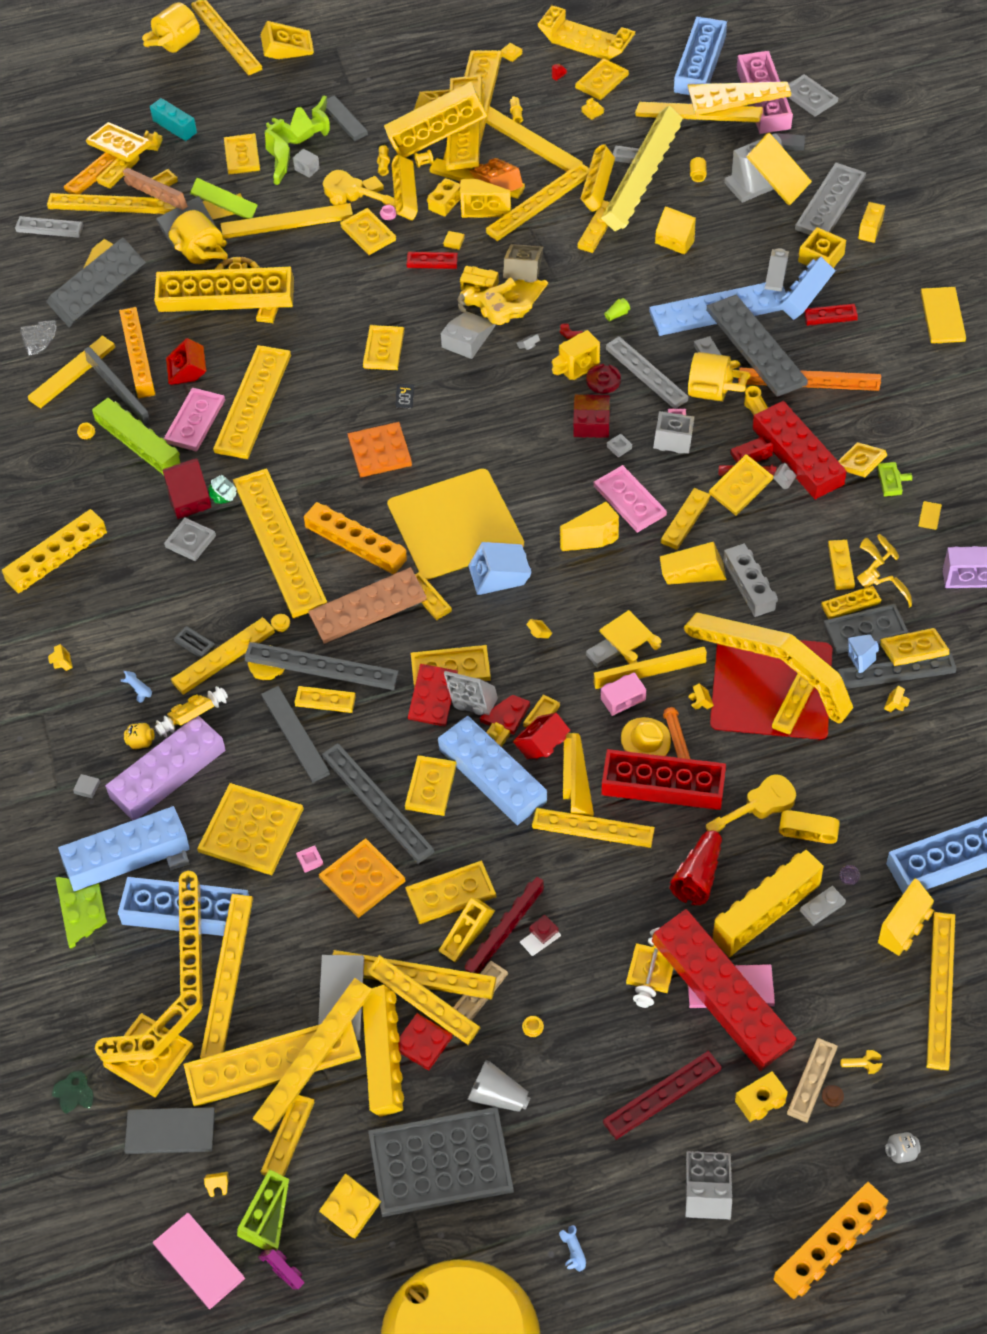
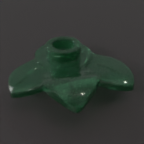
[52,1071,94,1114]

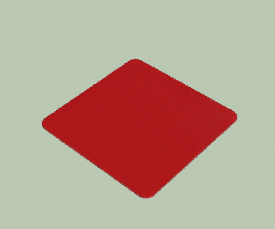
[710,640,832,740]

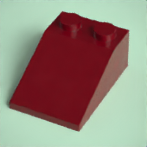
[573,395,610,438]
[162,458,212,520]

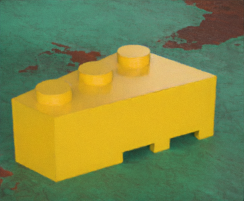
[660,542,726,584]

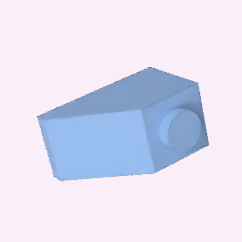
[848,634,879,673]

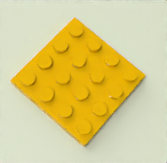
[197,783,304,875]

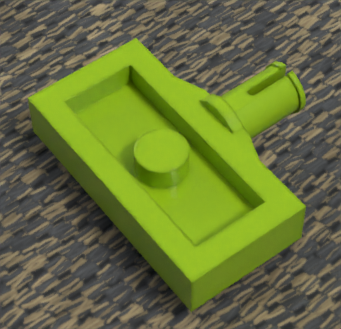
[877,462,912,496]

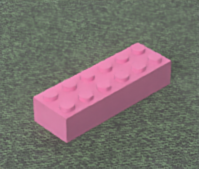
[737,51,793,134]

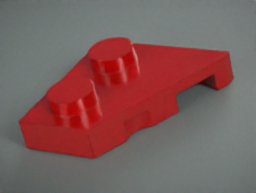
[480,695,530,735]

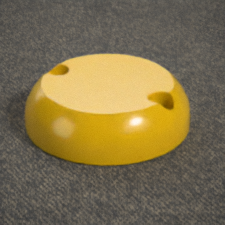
[381,1259,540,1334]

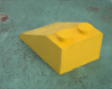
[261,21,314,59]
[460,179,511,218]
[560,502,619,551]

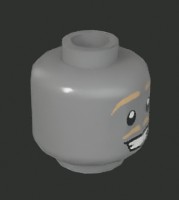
[885,1132,921,1163]

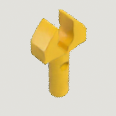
[840,1050,882,1074]

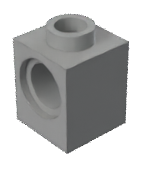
[293,149,320,178]

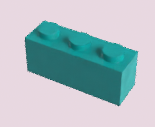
[150,98,197,141]

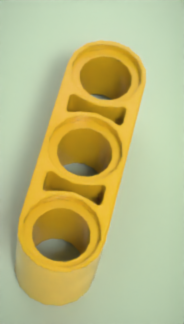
[779,810,840,844]

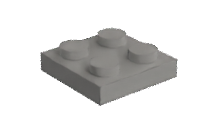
[164,518,216,561]

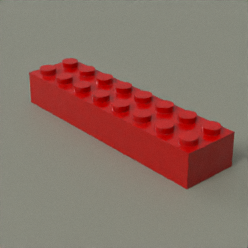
[651,909,797,1072]

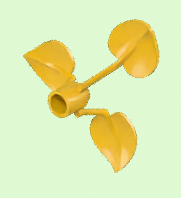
[857,534,912,608]

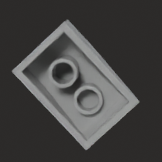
[441,311,496,359]

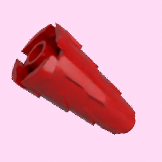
[669,830,722,905]

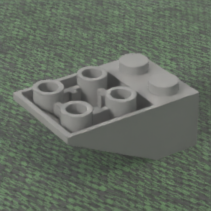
[444,671,498,715]
[685,1151,732,1220]

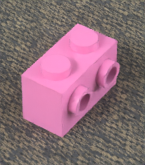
[601,672,646,716]

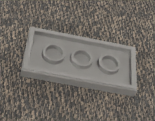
[318,955,364,1040]

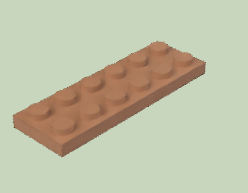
[308,567,427,644]

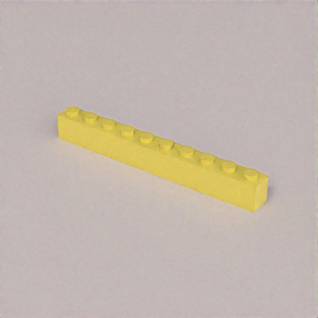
[601,105,683,231]

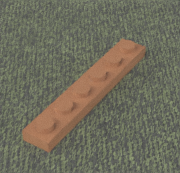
[123,168,188,210]

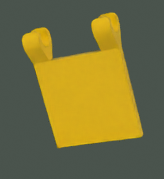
[599,610,661,664]

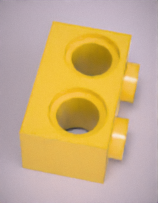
[427,178,461,217]

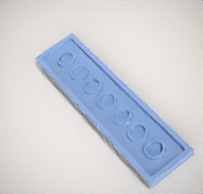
[649,283,786,336]

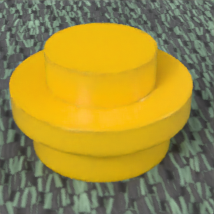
[77,423,95,439]
[271,614,290,632]
[522,1016,544,1037]

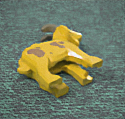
[457,277,532,325]

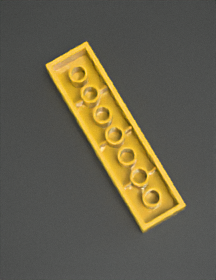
[155,267,294,312]

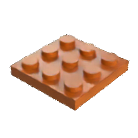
[347,422,412,478]

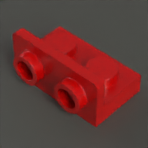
[730,437,774,463]

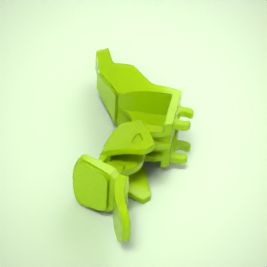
[265,95,330,185]

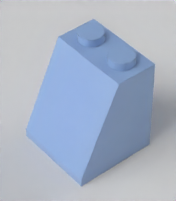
[468,542,531,595]

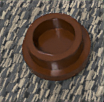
[822,1085,844,1107]

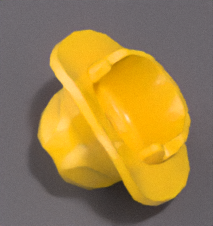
[621,717,671,756]

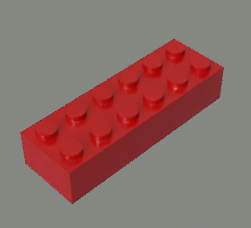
[753,401,847,499]
[602,749,726,810]

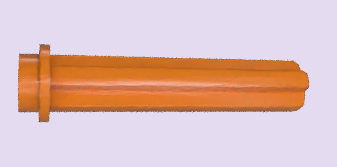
[663,707,690,759]

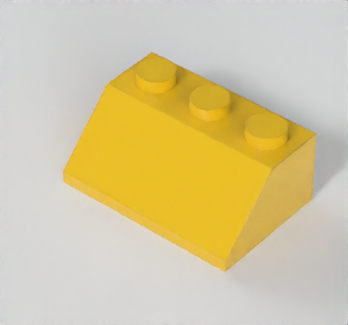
[878,878,934,956]

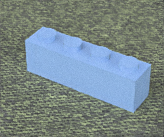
[779,257,835,320]

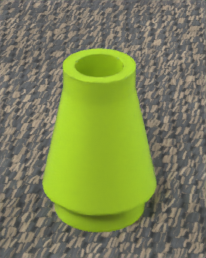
[604,298,630,321]

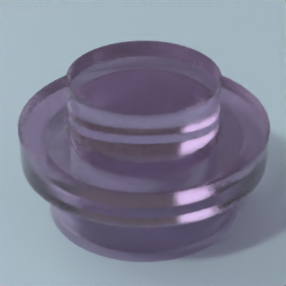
[839,865,860,885]

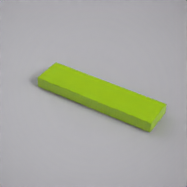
[190,178,258,219]

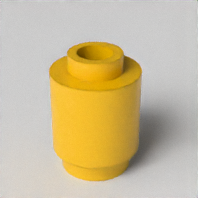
[690,157,707,182]

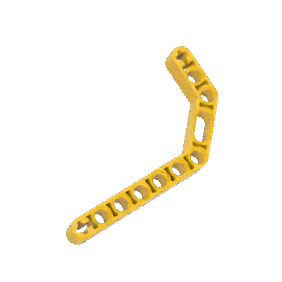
[684,613,853,723]
[95,871,203,1063]

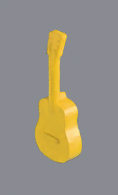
[323,170,395,209]
[706,775,796,832]

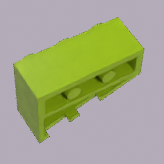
[237,1169,289,1251]

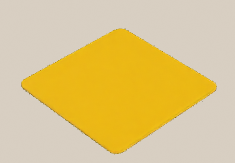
[387,469,524,580]

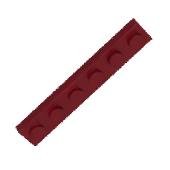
[465,877,544,974]
[603,1050,722,1140]

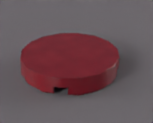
[586,364,621,394]

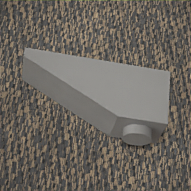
[765,248,789,291]

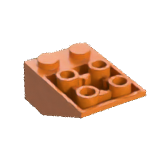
[470,158,523,192]

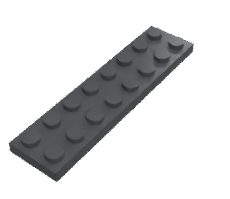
[706,294,808,397]

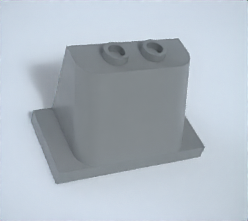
[724,133,783,203]

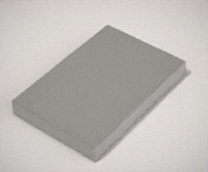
[788,74,838,117]

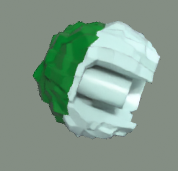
[208,475,237,504]

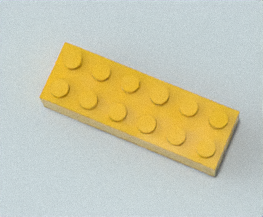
[384,82,487,158]
[713,850,824,958]

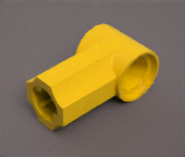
[744,386,768,416]

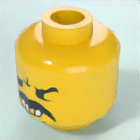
[124,723,155,749]

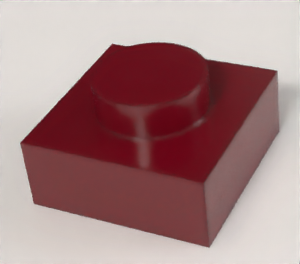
[529,914,559,944]

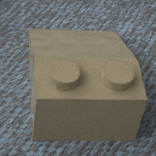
[503,244,544,282]

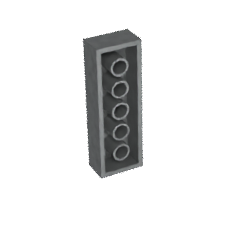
[46,237,146,328]

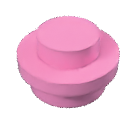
[380,205,397,220]

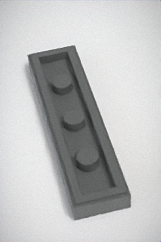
[326,95,368,141]

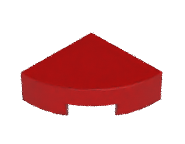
[552,64,567,81]

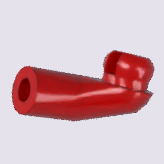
[559,323,583,340]

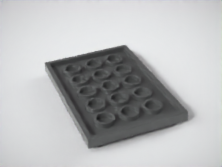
[368,1107,514,1217]

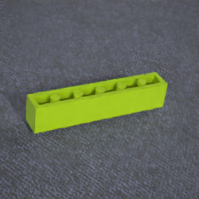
[92,398,180,474]

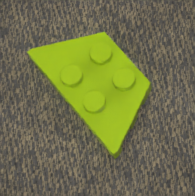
[56,877,107,949]

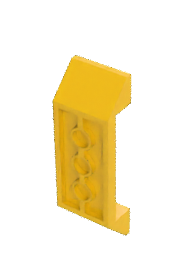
[538,6,635,60]

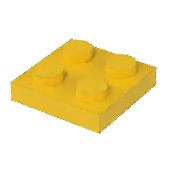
[838,442,887,477]
[319,1174,381,1238]

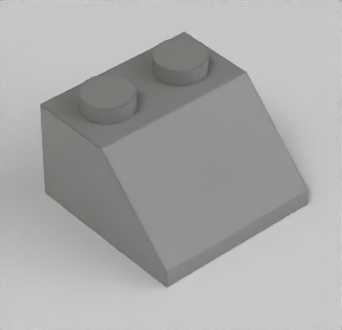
[653,411,694,454]

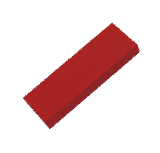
[407,252,458,269]
[803,304,858,326]

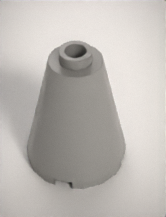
[468,1060,531,1112]

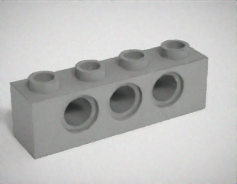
[723,543,778,617]

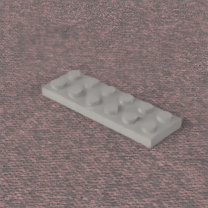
[795,163,866,235]

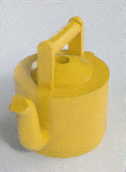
[142,2,200,53]
[168,210,228,264]
[688,352,750,402]

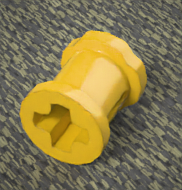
[414,150,434,168]

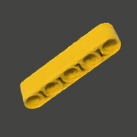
[581,144,615,212]
[392,155,418,220]

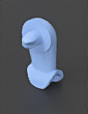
[121,671,152,703]
[559,1225,586,1272]

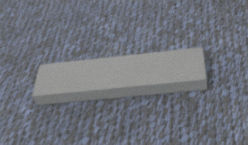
[15,216,84,238]

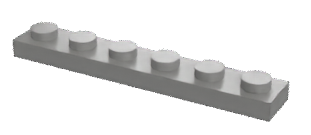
[606,337,688,409]

